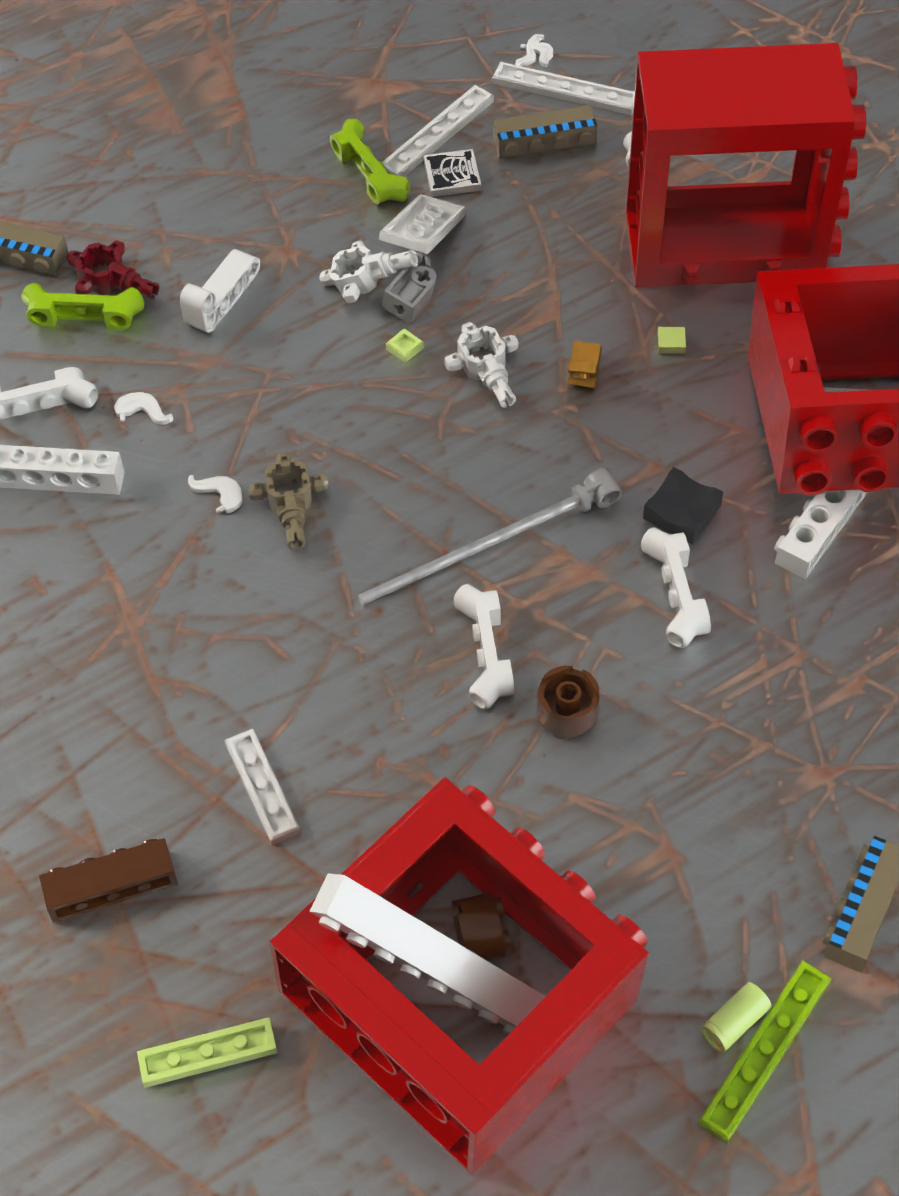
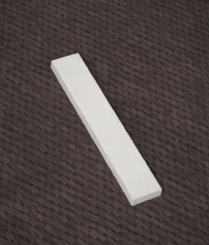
[492,62,635,116]
[382,85,494,177]

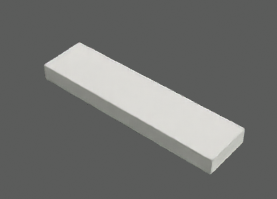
[225,729,301,845]

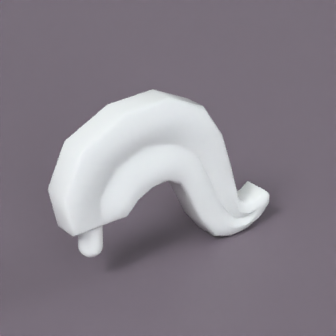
[114,392,174,425]
[188,475,243,514]

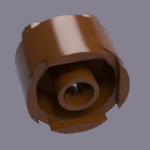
[537,665,599,739]
[451,892,512,961]

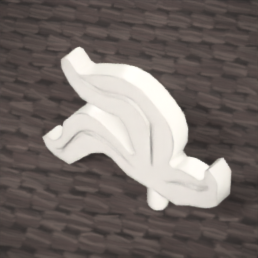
[515,34,553,67]

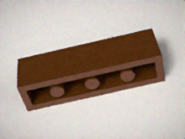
[39,838,178,923]

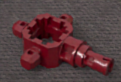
[66,240,160,299]

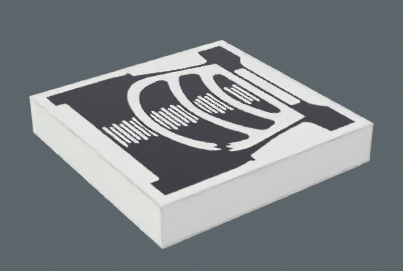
[423,149,482,197]

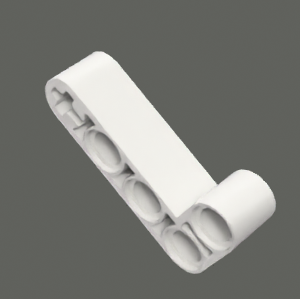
[180,249,260,333]

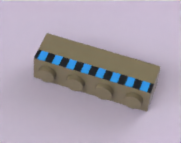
[493,105,597,159]
[0,221,69,275]
[822,835,899,973]

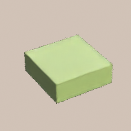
[657,327,686,354]
[386,328,424,363]

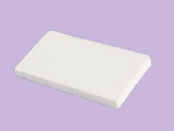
[379,194,467,254]

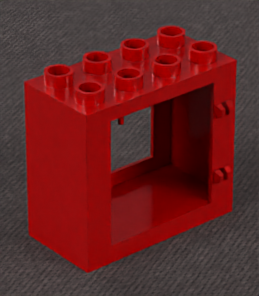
[626,43,867,288]
[748,264,899,495]
[269,777,649,1176]

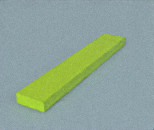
[698,960,832,1143]

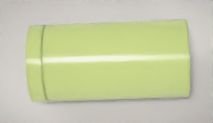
[700,982,771,1053]

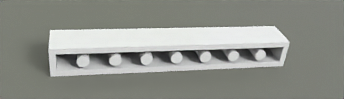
[309,873,545,1035]

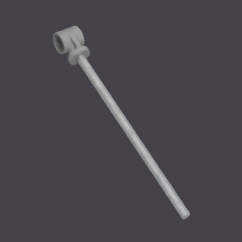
[358,468,622,606]

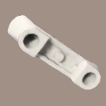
[0,367,98,420]
[641,527,711,648]
[454,584,515,709]

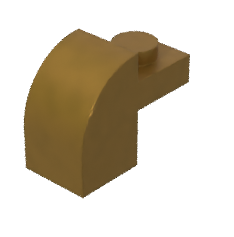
[568,341,602,388]

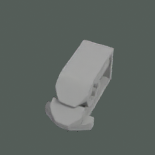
[381,251,436,324]

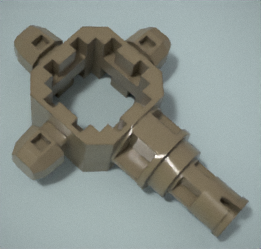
[248,452,329,550]

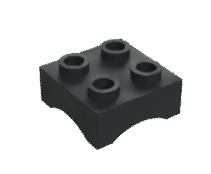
[643,467,723,544]

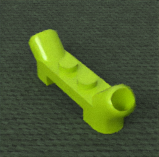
[330,119,410,205]
[21,283,145,330]

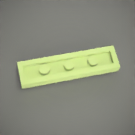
[137,1017,278,1088]

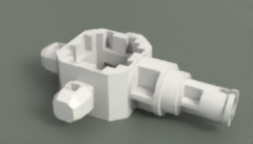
[319,240,418,303]
[444,322,519,408]

